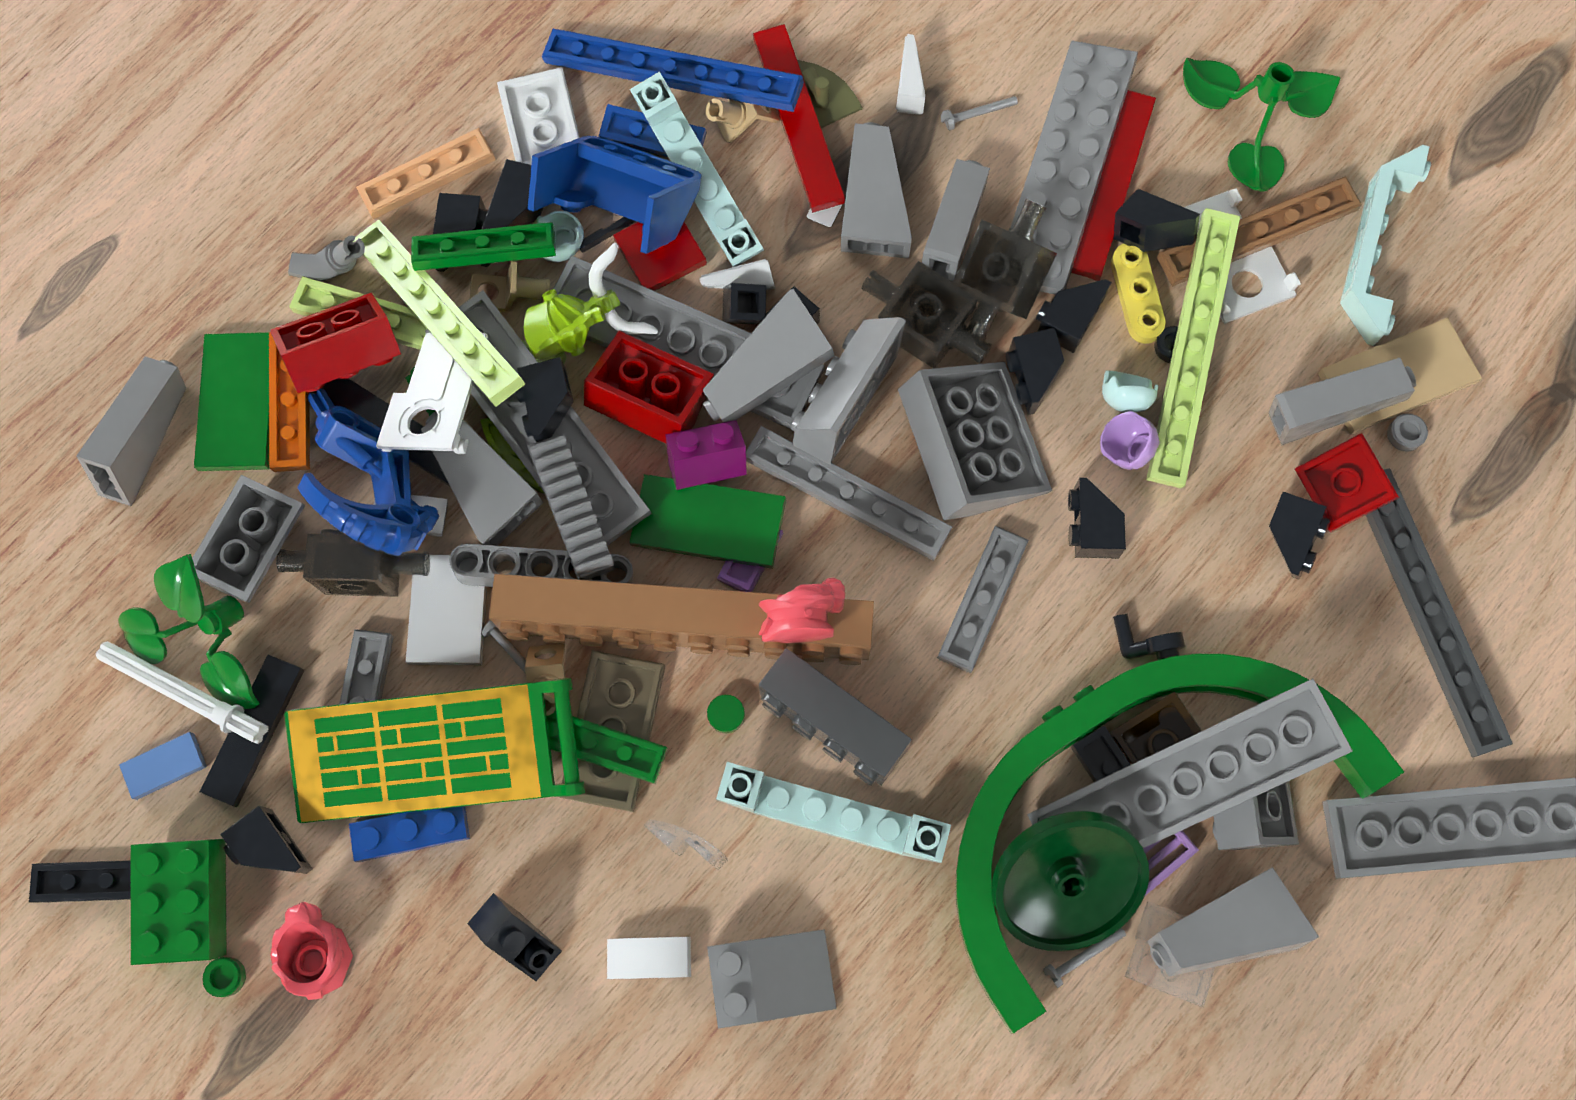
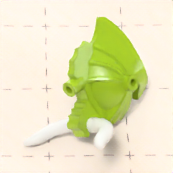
[524,243,658,360]

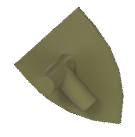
[797,60,863,128]

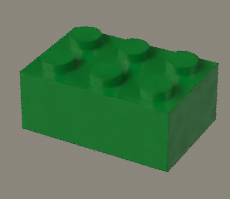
[131,839,227,965]

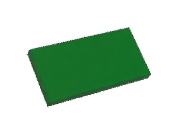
[194,332,270,471]
[629,474,786,569]

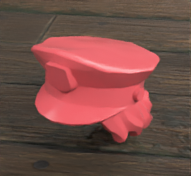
[759,578,845,643]
[270,902,353,1000]

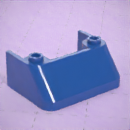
[528,136,702,254]

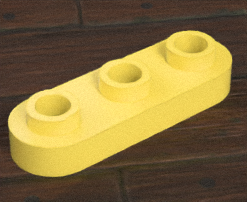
[1111,244,1166,344]

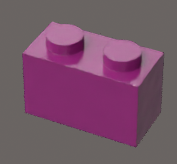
[666,420,747,490]

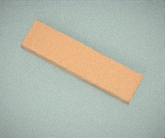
[356,128,496,220]

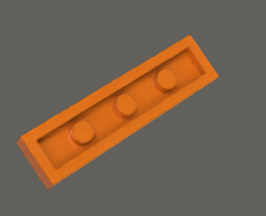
[269,332,310,472]

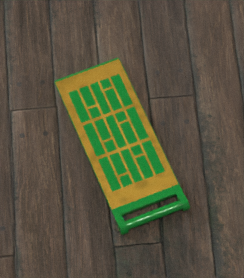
[284,678,585,823]

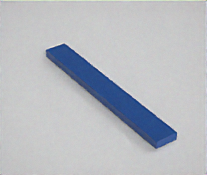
[541,28,804,112]

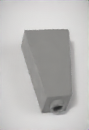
[841,122,912,258]
[919,159,990,293]
[703,289,835,422]
[76,357,186,506]
[1268,358,1416,445]
[421,411,543,546]
[1147,867,1319,977]

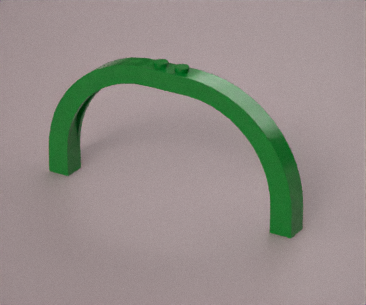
[956,654,1404,1034]

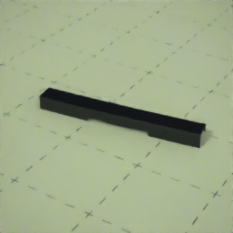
[579,217,636,253]

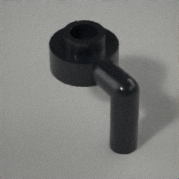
[1113,614,1186,660]

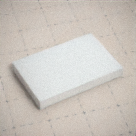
[497,67,580,165]
[406,554,487,665]

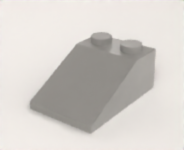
[707,929,836,1029]

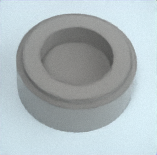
[1387,414,1428,452]

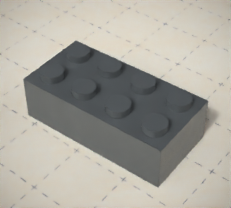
[759,648,912,786]

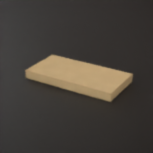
[1318,318,1482,435]

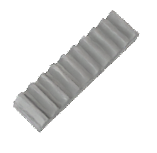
[528,434,614,580]

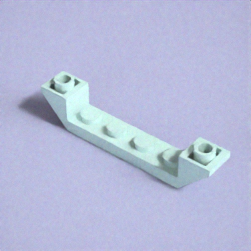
[630,71,764,267]
[1340,145,1431,346]
[716,762,951,863]

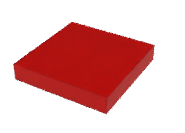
[613,222,707,291]
[1295,433,1400,533]

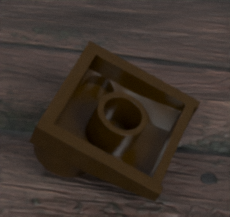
[1110,692,1202,764]

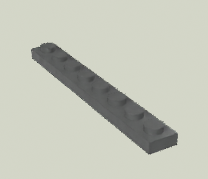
[1366,468,1513,758]

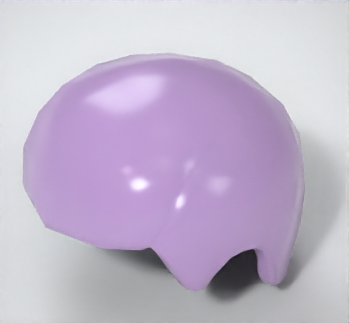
[1100,411,1160,470]

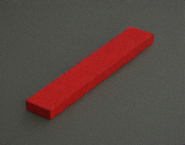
[753,24,845,213]
[1071,90,1156,281]

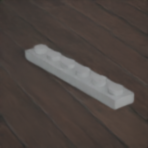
[746,426,952,561]

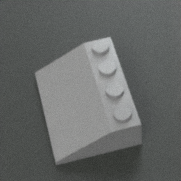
[898,362,1052,520]

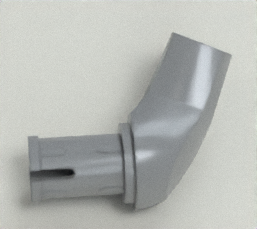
[288,236,365,282]

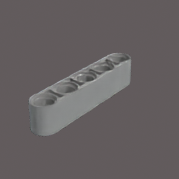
[449,544,633,587]

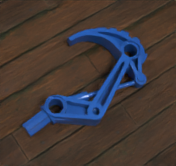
[297,389,439,556]

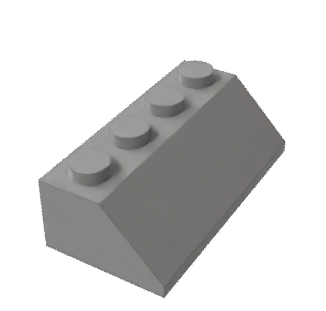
[791,317,906,465]

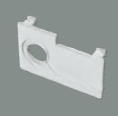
[1184,188,1301,324]
[376,333,496,454]

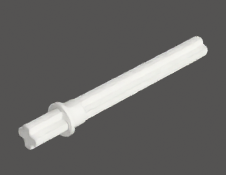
[96,641,268,744]

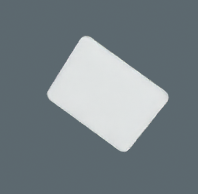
[807,204,842,227]

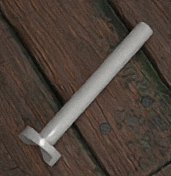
[941,96,1018,131]
[482,620,526,674]
[1044,928,1126,988]

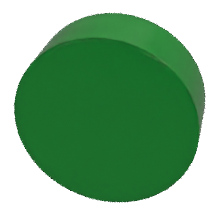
[707,694,745,734]
[202,957,246,997]

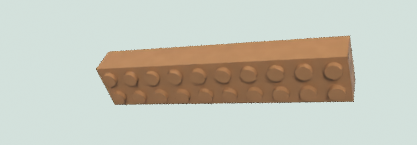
[489,574,874,665]

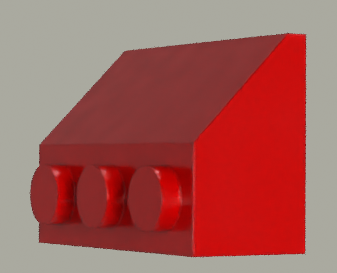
[270,292,401,393]
[584,331,714,444]

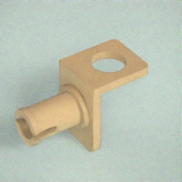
[706,98,780,143]
[470,261,550,311]
[525,643,566,716]

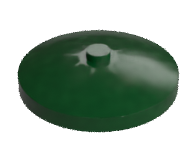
[992,811,1149,951]

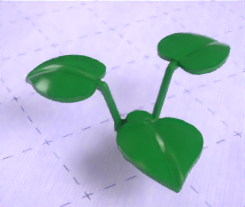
[1183,57,1340,192]
[118,554,260,709]

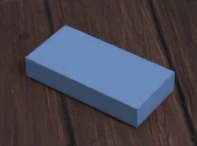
[119,732,207,800]

